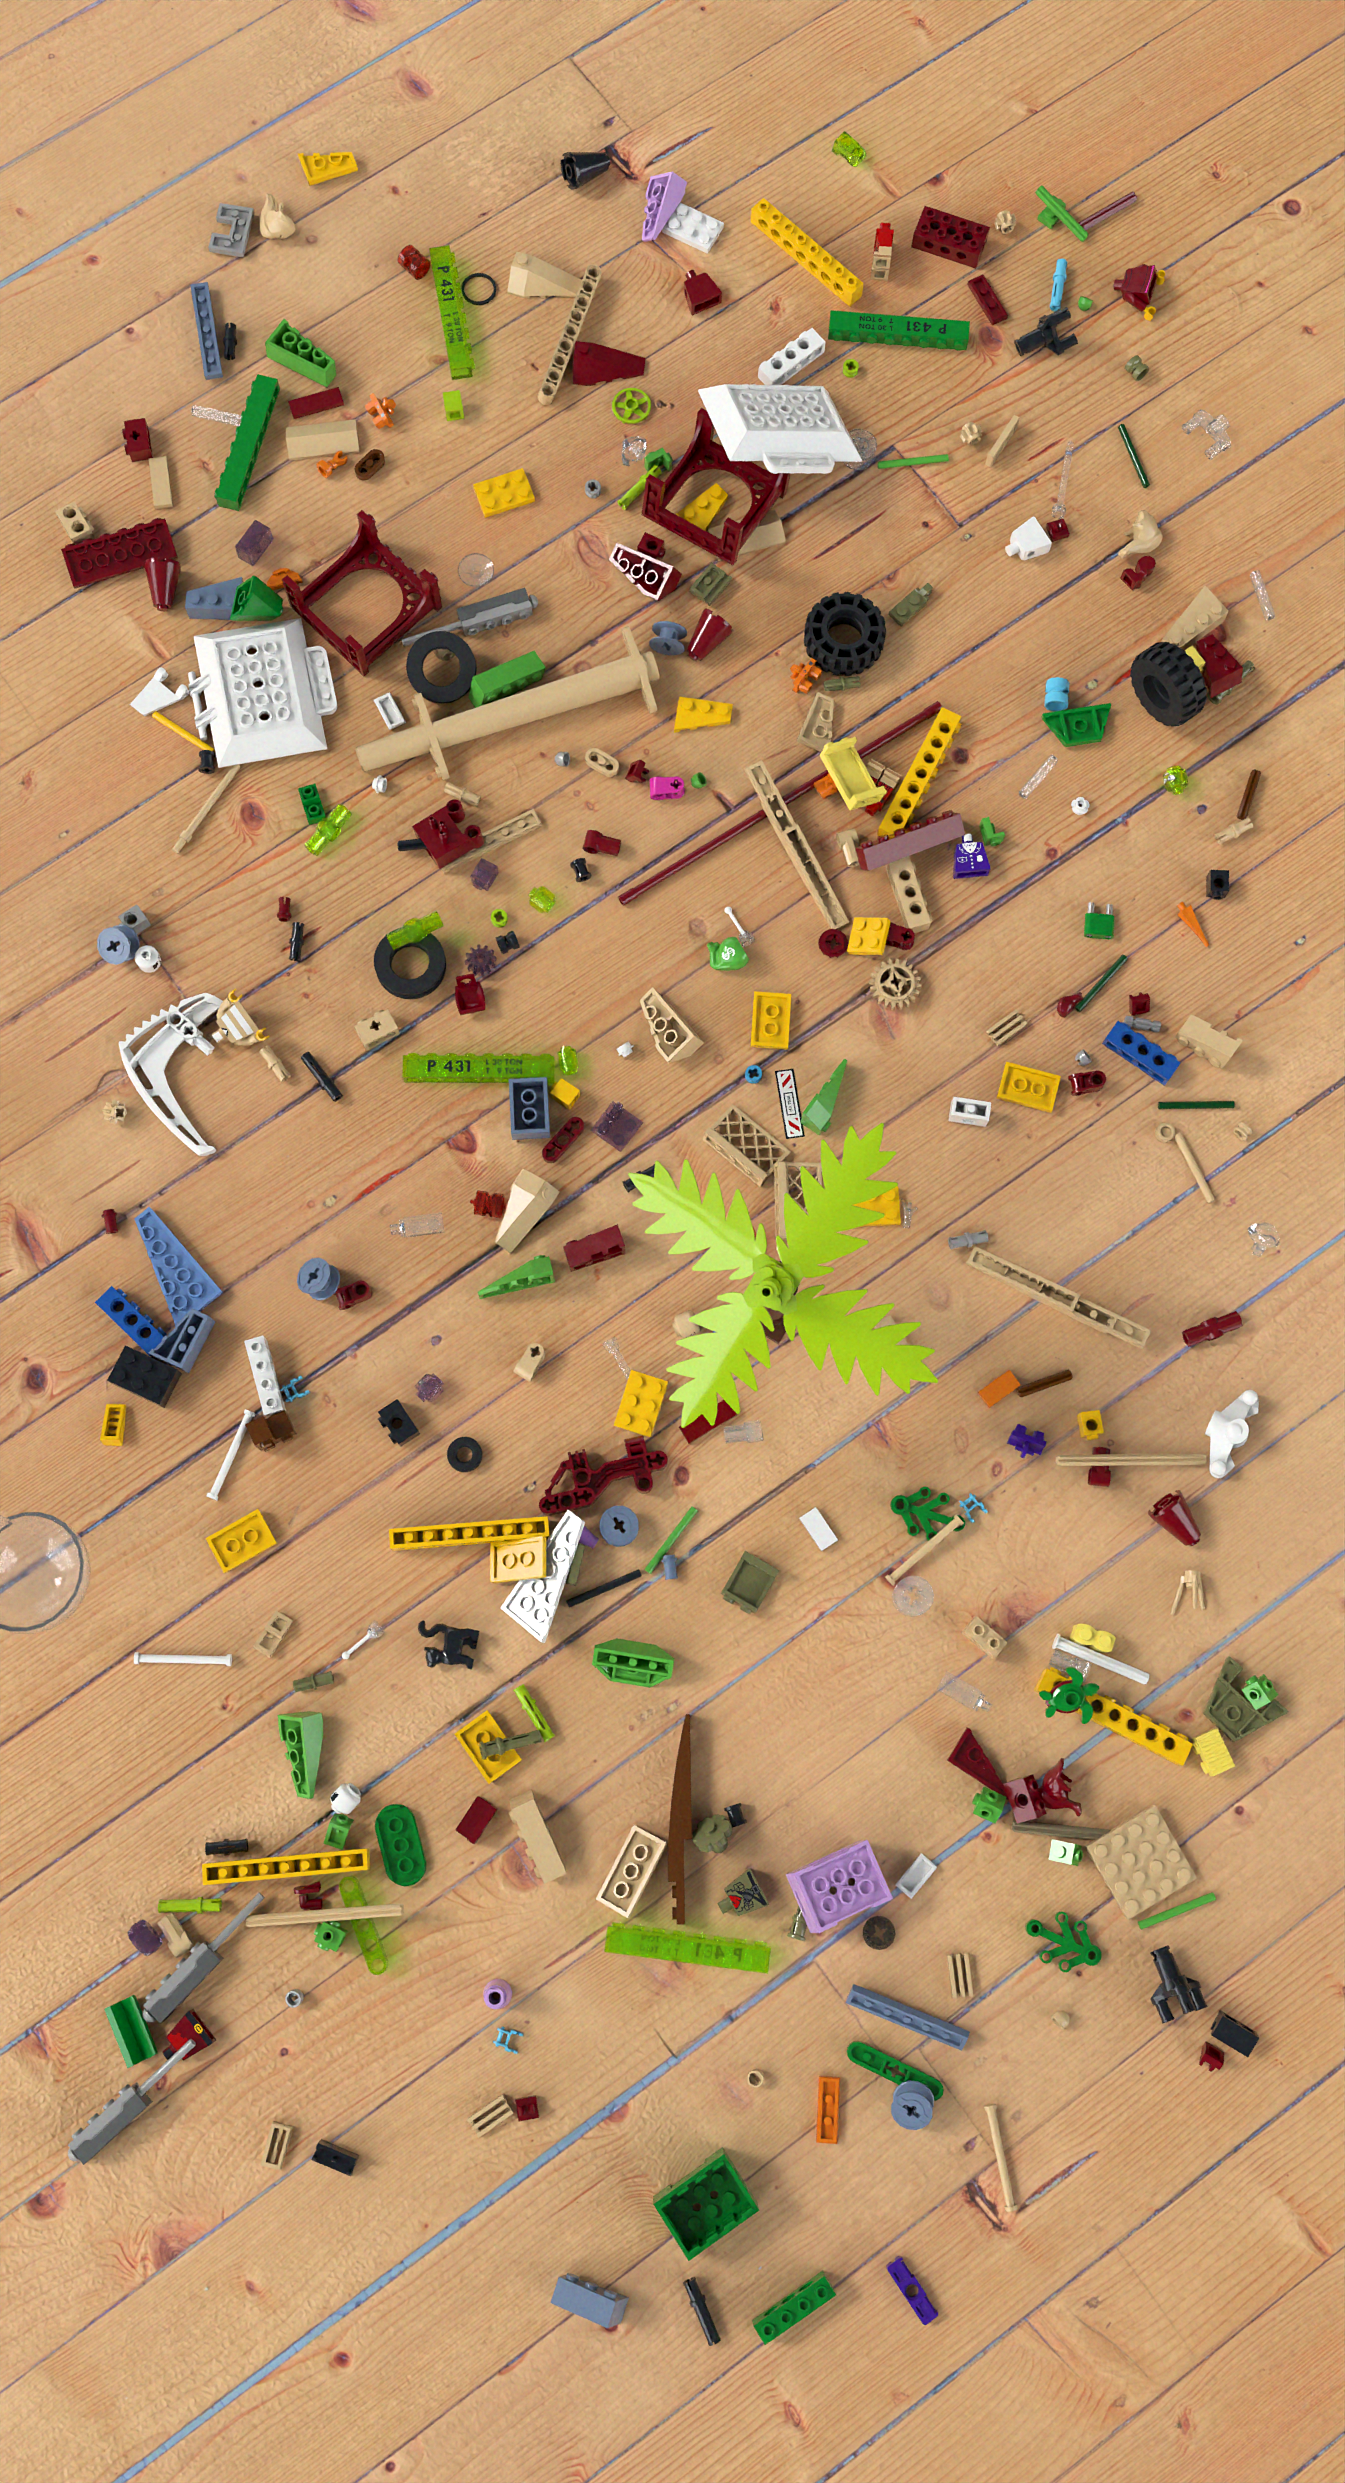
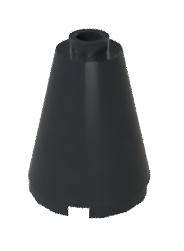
[560,152,610,190]

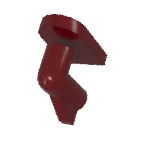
[293,1881,322,1910]

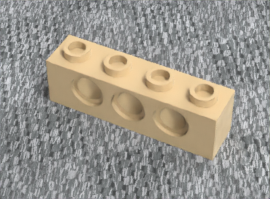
[886,856,932,934]

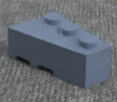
[185,577,244,620]
[149,1309,215,1373]
[551,2273,629,2328]

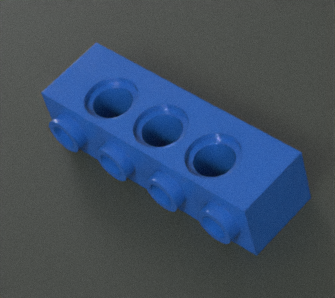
[1102,1021,1180,1086]
[95,1286,168,1358]

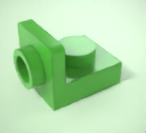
[1037,195,1066,229]
[979,817,1005,846]
[323,1814,354,1850]

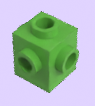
[1242,1674,1278,1710]
[972,1787,1006,1824]
[314,1921,348,1952]

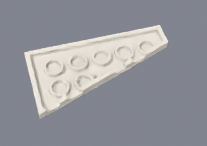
[501,1510,585,1643]

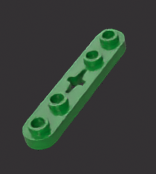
[846,2041,944,2101]

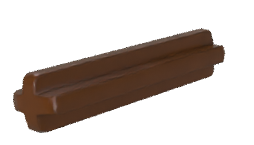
[1237,769,1261,820]
[1017,1369,1073,1397]

